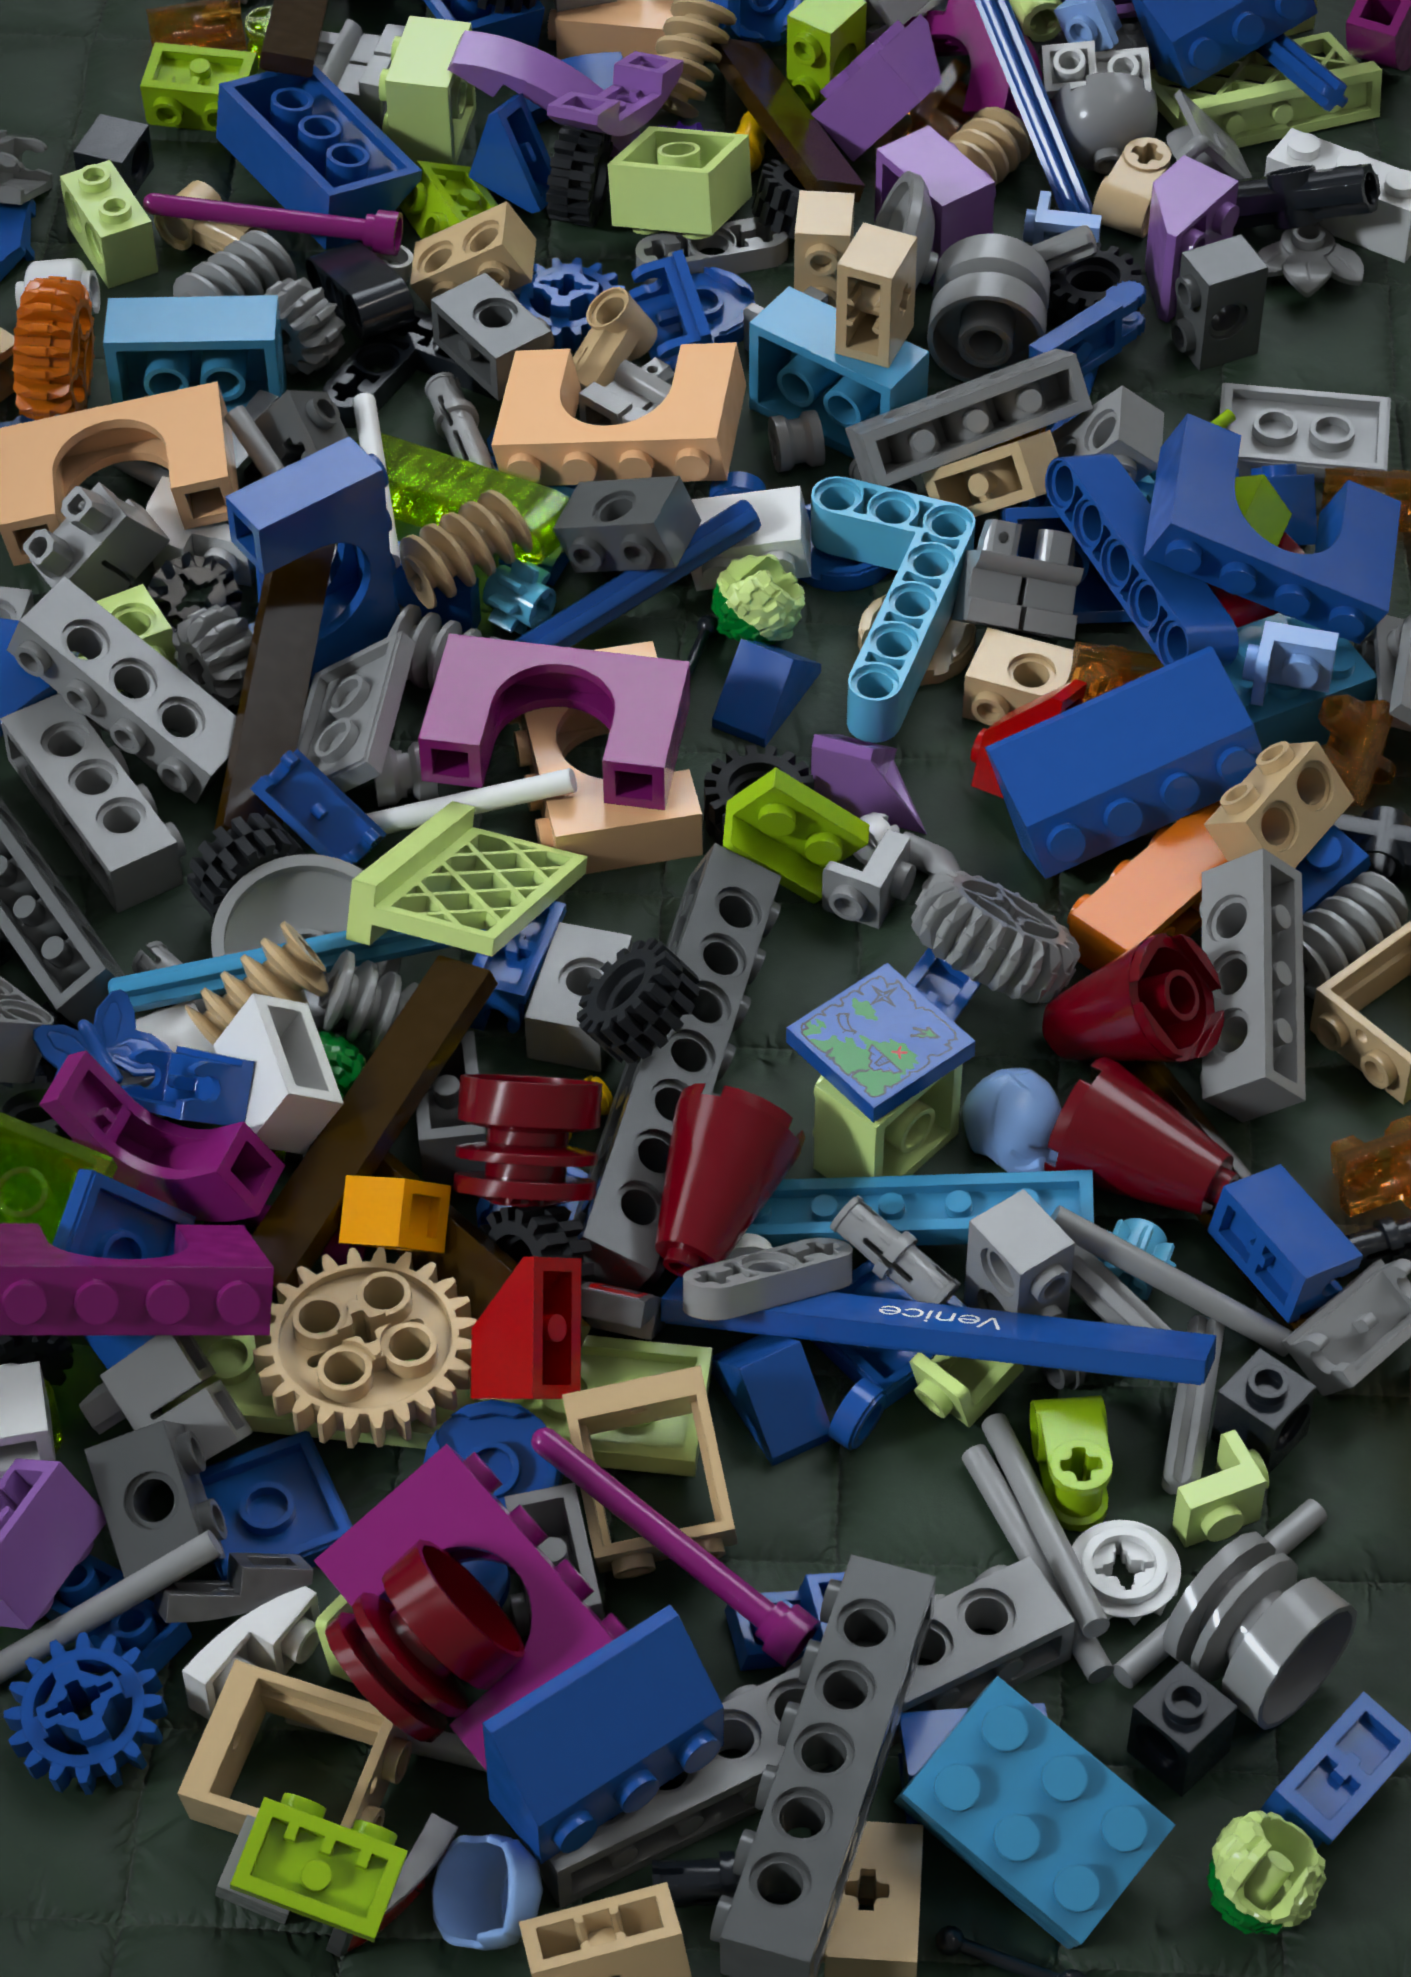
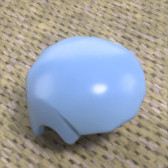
[431,1834,543,1951]

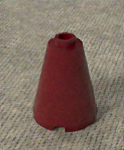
[1042,932,1224,1062]
[1044,1057,1239,1216]
[655,1083,806,1277]

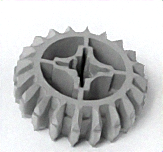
[911,870,1081,1003]

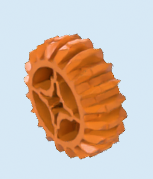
[12,276,95,420]

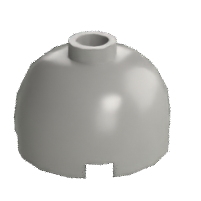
[1051,72,1158,174]

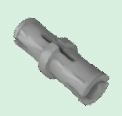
[830,1195,961,1305]

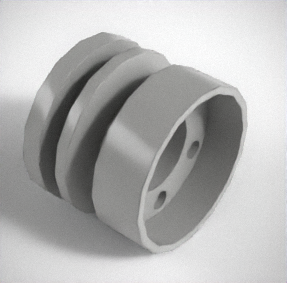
[1163,1531,1357,1730]

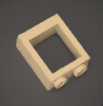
[1309,921,1411,1105]
[562,1365,738,1579]
[177,1659,412,1835]

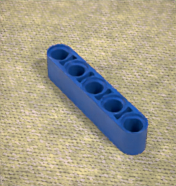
[1045,453,1239,667]

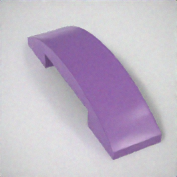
[447,30,641,159]
[547,51,684,136]

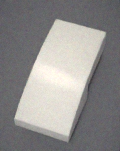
[1042,40,1152,99]
[182,1586,320,1720]

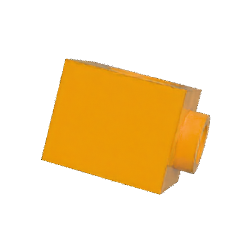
[339,1175,451,1253]

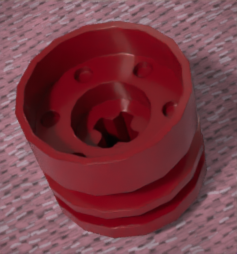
[453,1074,603,1208]
[325,1539,525,1743]

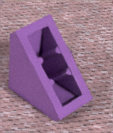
[811,734,927,834]

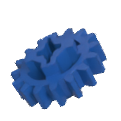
[512,257,626,353]
[4,1632,168,1795]

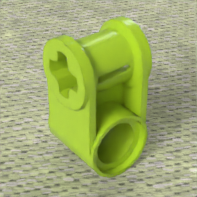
[1030,1396,1113,1532]

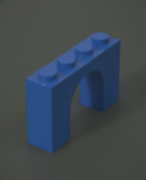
[1143,413,1401,644]
[225,436,400,689]

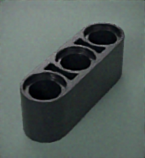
[306,241,415,340]

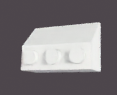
[1264,128,1411,263]

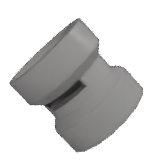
[373,742,439,807]

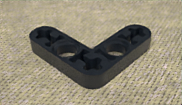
[323,310,503,428]

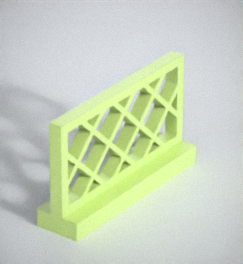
[1150,32,1382,148]
[346,801,588,957]

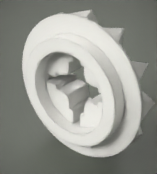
[1072,1520,1181,1626]

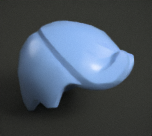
[962,1068,1062,1172]

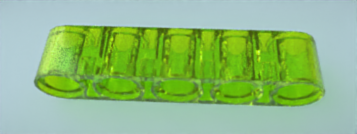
[356,433,569,565]

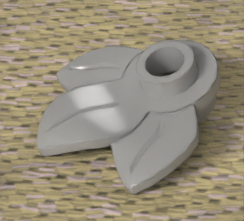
[1257,223,1364,298]

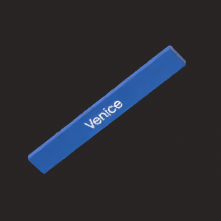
[661,1276,1216,1385]

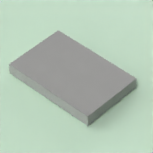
[1219,383,1391,489]
[297,631,416,792]

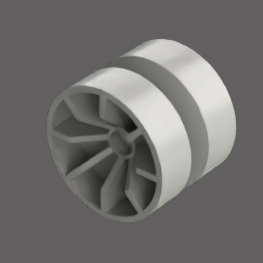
[927,234,1050,382]

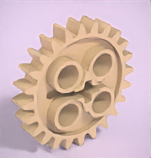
[253,1247,477,1448]

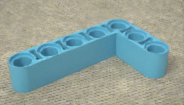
[811,476,976,743]

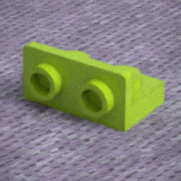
[140,42,259,132]
[399,160,498,239]
[723,767,870,904]
[230,1793,408,1942]

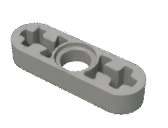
[635,217,789,284]
[683,1238,853,1320]

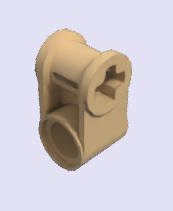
[1092,137,1172,238]

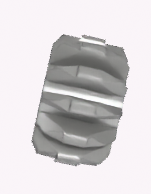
[264,277,346,375]
[172,604,253,708]

